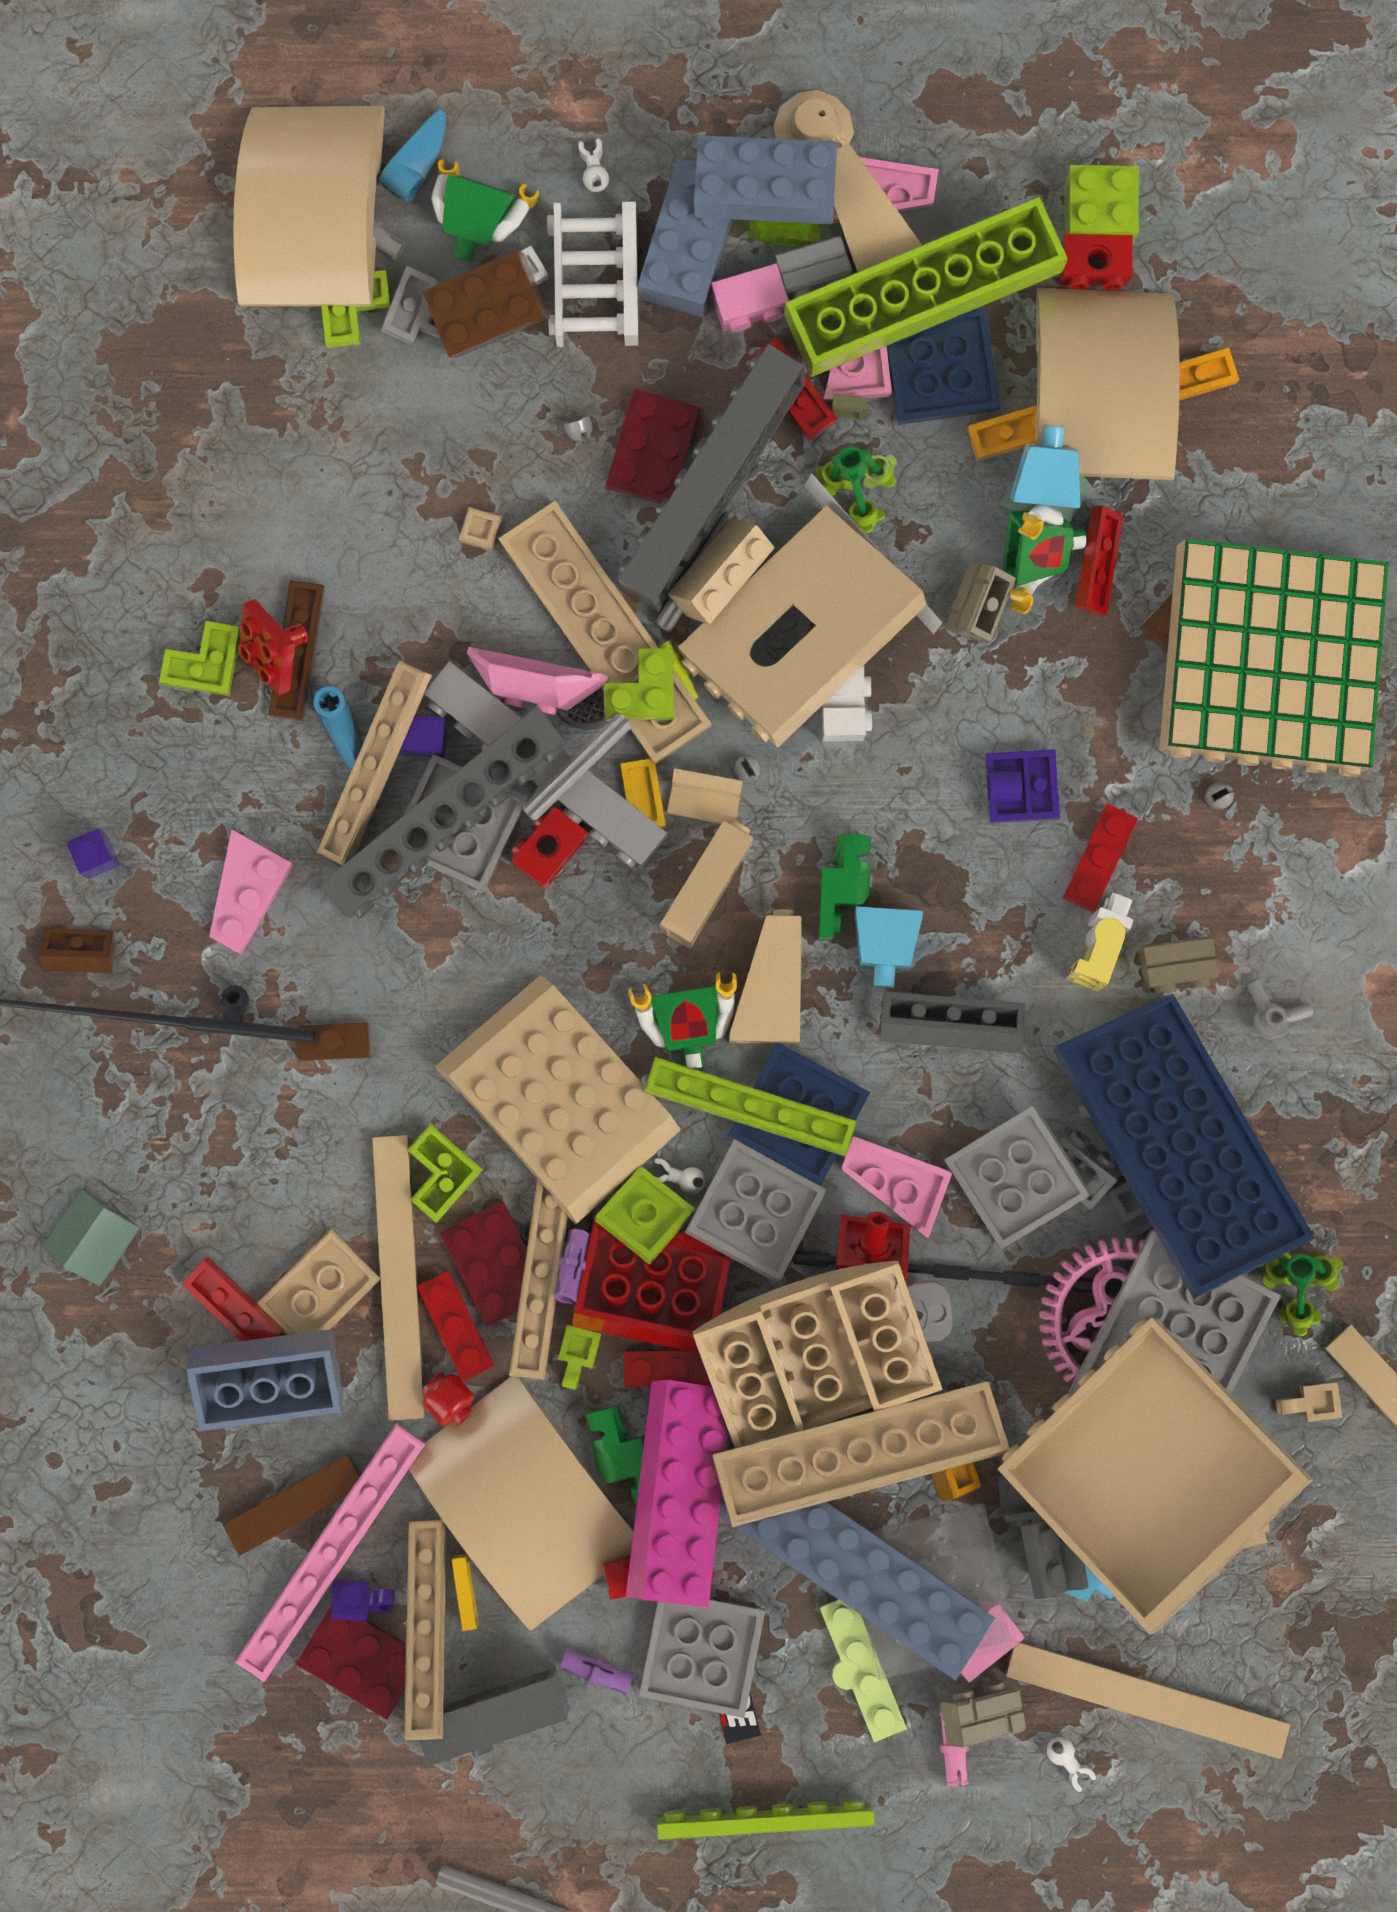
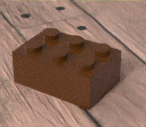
[422,250,550,358]

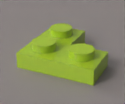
[321,270,391,349]
[159,621,241,696]
[604,648,674,720]

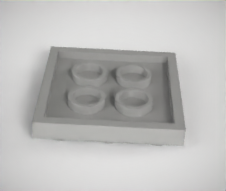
[392,754,528,892]
[945,1104,1092,1249]
[685,1139,827,1283]
[639,1598,765,1718]

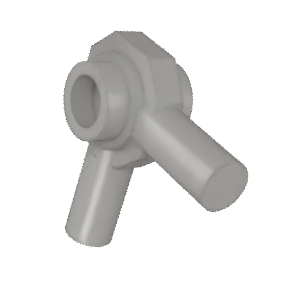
[1247,980,1313,1040]

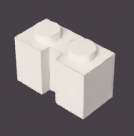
[822,666,872,742]

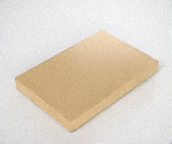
[257,1229,381,1335]

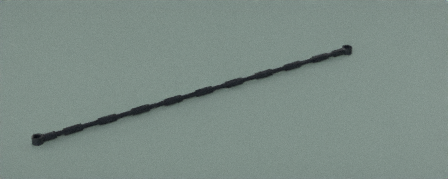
[521,1222,1122,1294]

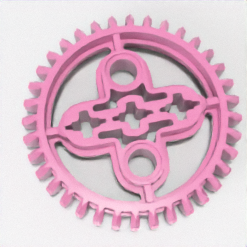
[1039,1237,1145,1382]

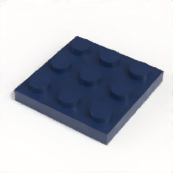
[887,308,1001,425]
[728,1043,870,1186]

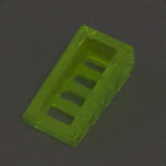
[748,220,820,248]

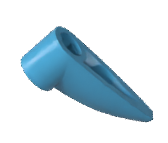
[379,108,446,202]
[313,686,363,771]

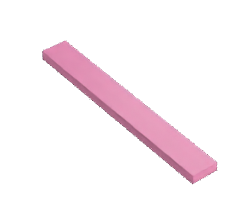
[235,1423,426,1682]

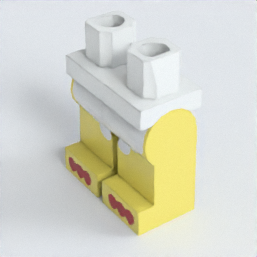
[1065,893,1134,992]

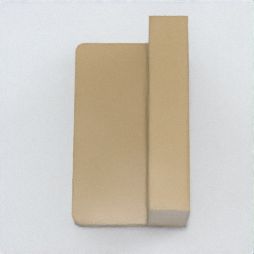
[667,768,743,824]

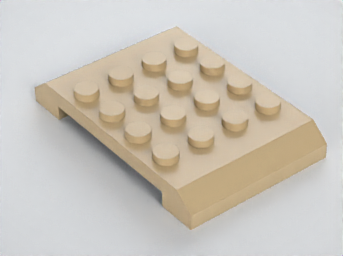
[435,975,681,1224]

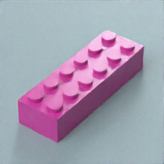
[626,1380,728,1608]

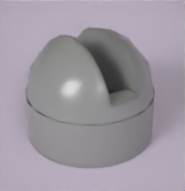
[563,413,592,442]
[733,755,761,784]
[1205,781,1234,810]

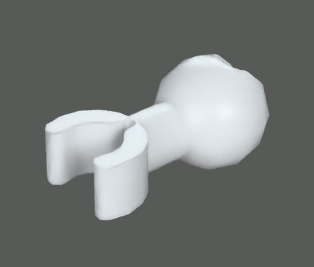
[578,138,609,192]
[655,1158,706,1195]
[1047,1737,1096,1792]

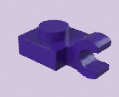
[330,1580,395,1621]

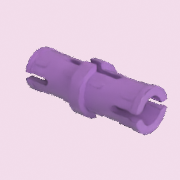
[554,1229,591,1304]
[559,1648,633,1695]

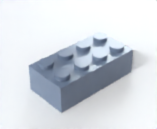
[694,135,837,224]
[638,158,733,318]
[186,1329,344,1431]

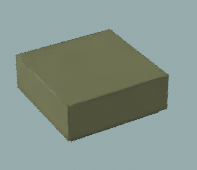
[831,395,868,420]

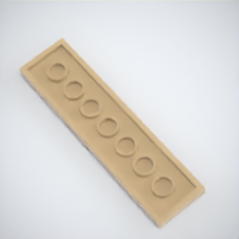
[498,501,712,765]
[712,1381,1010,1527]

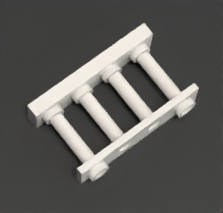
[547,202,639,347]

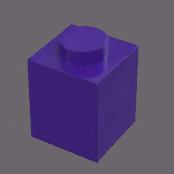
[400,716,447,758]
[66,828,120,879]

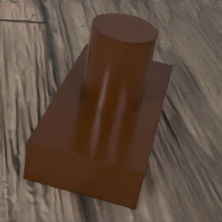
[298,1022,371,1061]

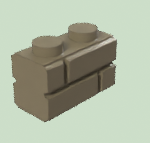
[945,563,1016,643]
[1138,936,1219,994]
[940,1681,1026,1748]

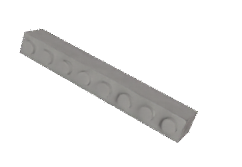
[424,661,668,869]

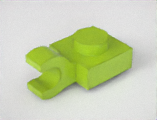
[558,1325,602,1390]

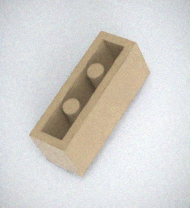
[668,518,774,624]

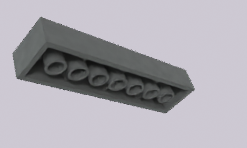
[618,344,806,614]

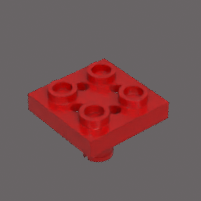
[238,599,308,696]
[835,1211,911,1283]

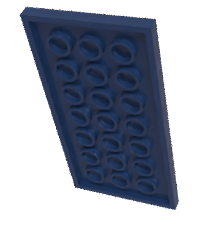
[1053,993,1315,1299]

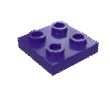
[985,749,1060,824]

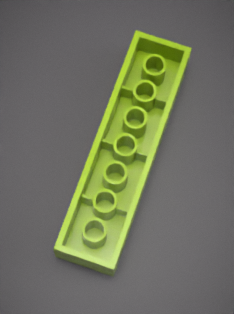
[784,197,1068,377]

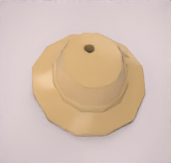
[773,90,854,146]

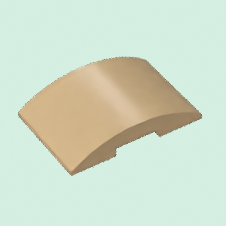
[233,106,385,306]
[1035,288,1179,480]
[693,1261,943,1449]
[409,1376,634,1631]

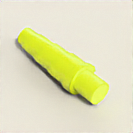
[658,640,699,700]

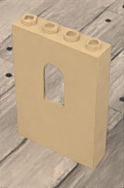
[678,505,927,748]

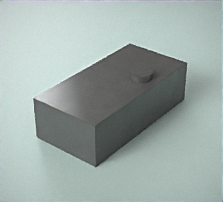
[420,1667,570,1766]

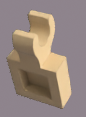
[1275,1382,1343,1422]

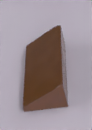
[39,928,115,973]

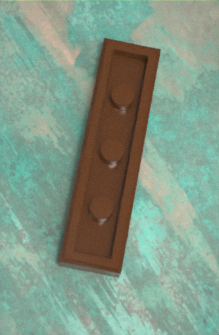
[268,580,325,722]
[223,1454,361,1556]

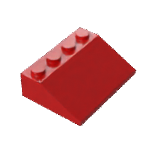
[572,1214,731,1354]

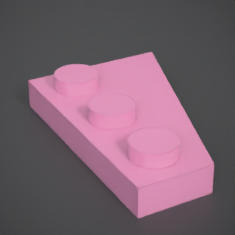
[833,157,939,223]

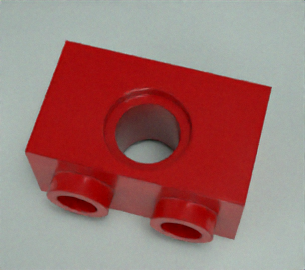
[1060,234,1133,290]
[511,807,589,890]

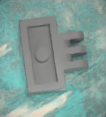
[380,266,441,345]

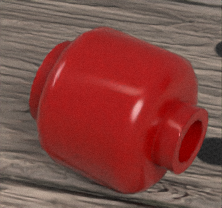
[422,1372,474,1426]

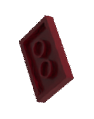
[606,389,700,504]
[440,1201,527,1327]
[296,1606,406,1720]

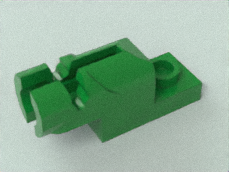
[818,834,871,941]
[586,1405,644,1505]

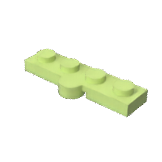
[819,1599,907,1743]

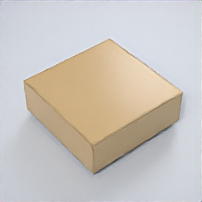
[459,507,502,551]

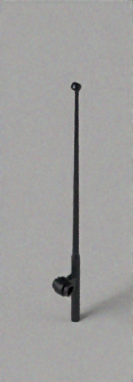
[0,985,316,1044]

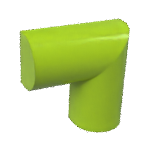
[407,1124,483,1223]

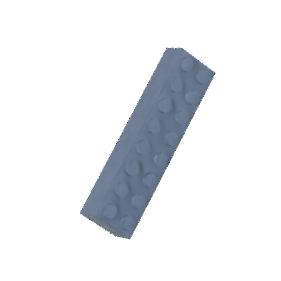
[719,1499,996,1681]

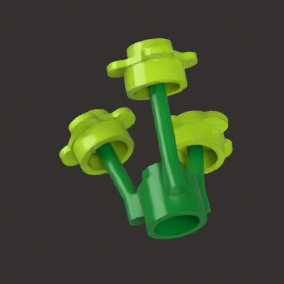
[815,446,898,534]
[1259,1252,1343,1336]

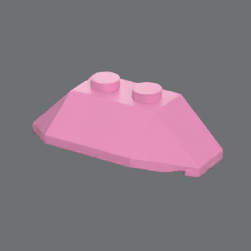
[467,647,609,715]

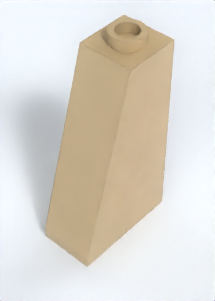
[834,142,922,272]
[660,820,754,949]
[729,909,801,1044]

